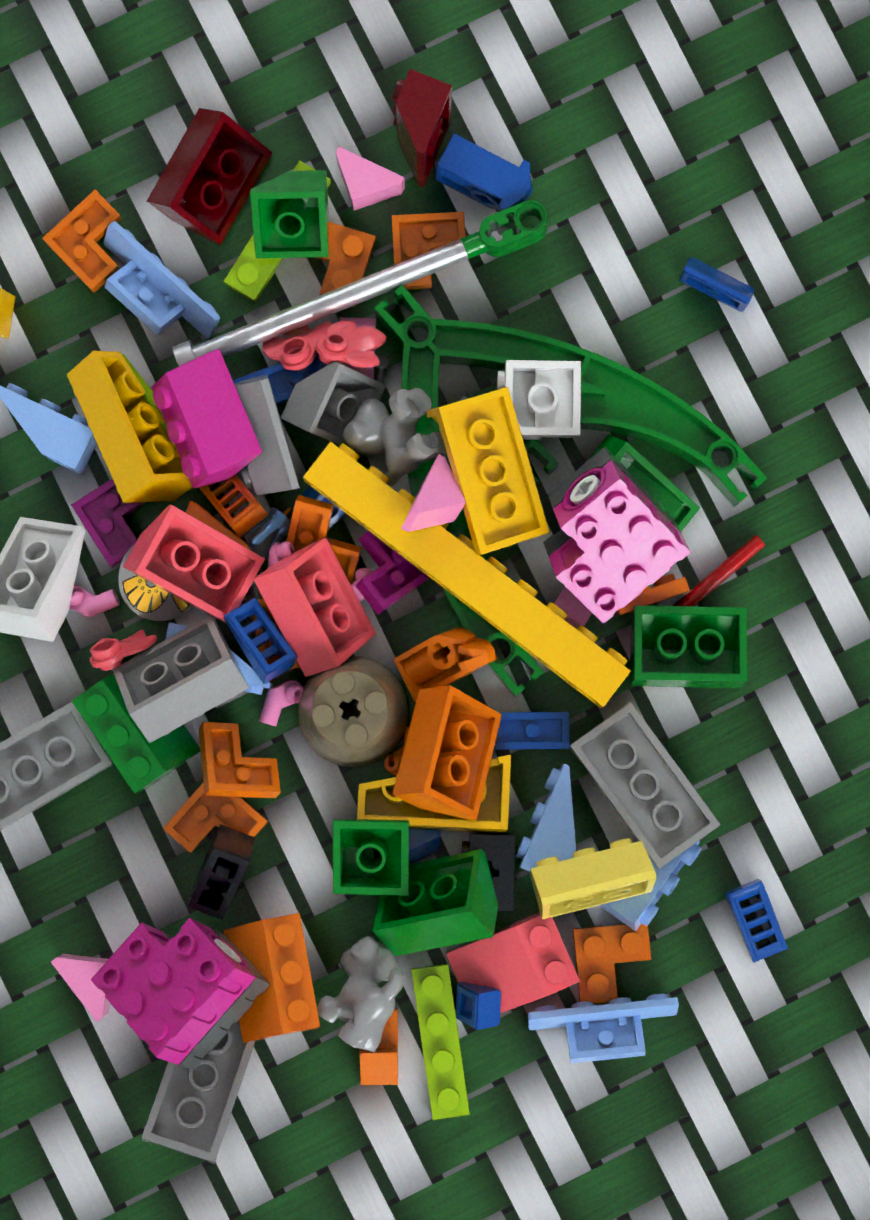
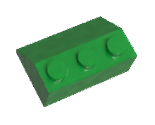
[630,606,748,688]
[72,673,201,794]
[373,849,498,956]

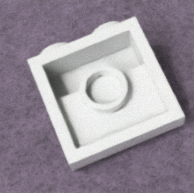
[497,360,581,440]

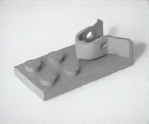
[0,702,112,831]
[570,702,721,870]
[142,1020,255,1164]

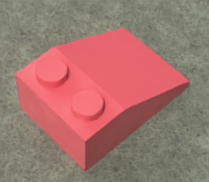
[446,911,580,1013]

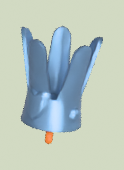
[242,507,291,560]

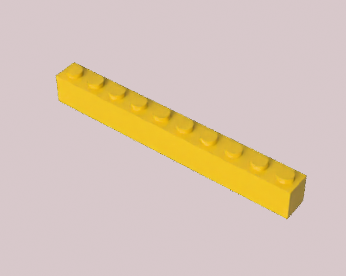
[303,442,631,708]

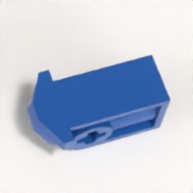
[436,133,533,212]

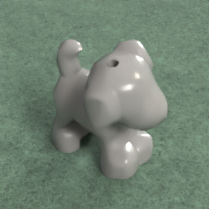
[343,388,446,486]
[317,936,405,1052]

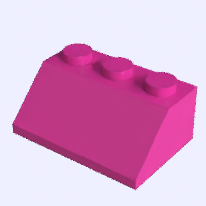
[151,349,262,489]

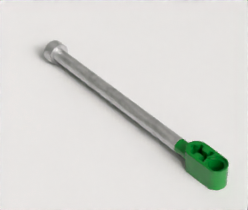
[172,200,547,367]

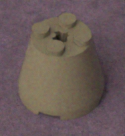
[298,656,409,767]

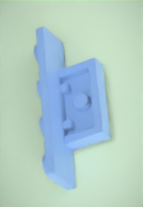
[103,221,220,339]
[528,994,679,1063]

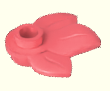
[316,320,386,368]
[262,321,332,371]
[90,629,157,671]

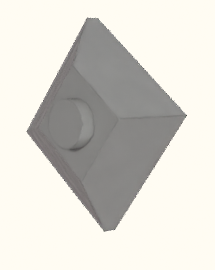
[281,361,386,452]

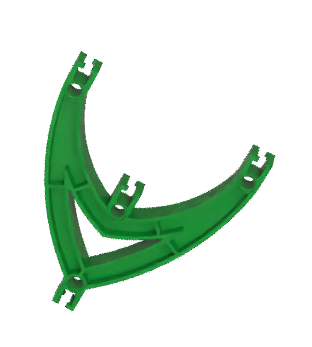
[374,285,768,697]

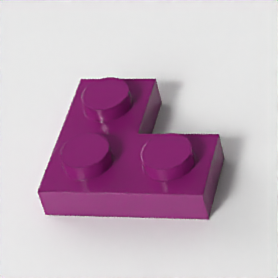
[71,478,148,568]
[355,531,430,615]

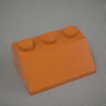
[392,685,502,820]
[223,913,320,1043]

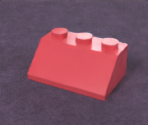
[123,505,265,623]
[253,537,376,677]

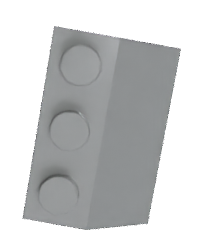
[234,374,300,496]
[112,615,249,743]

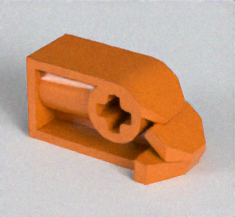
[393,627,498,702]

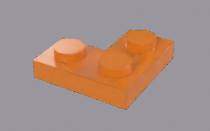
[42,189,122,293]
[392,212,466,290]
[313,221,376,307]
[286,495,362,584]
[198,722,281,798]
[163,782,269,853]
[572,923,651,1003]

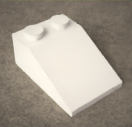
[0,517,85,642]

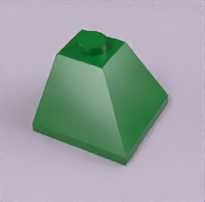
[250,170,329,259]
[333,819,409,896]

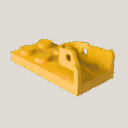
[426,387,550,555]

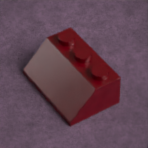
[392,69,452,188]
[146,108,273,245]

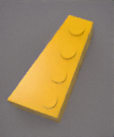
[66,351,192,503]
[357,755,511,834]

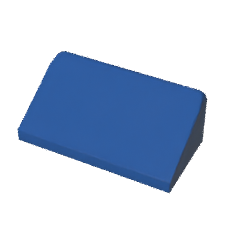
[679,257,754,312]

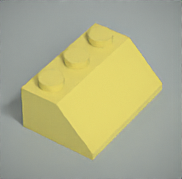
[530,838,657,920]

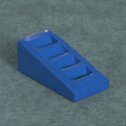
[224,598,297,684]
[724,879,788,963]

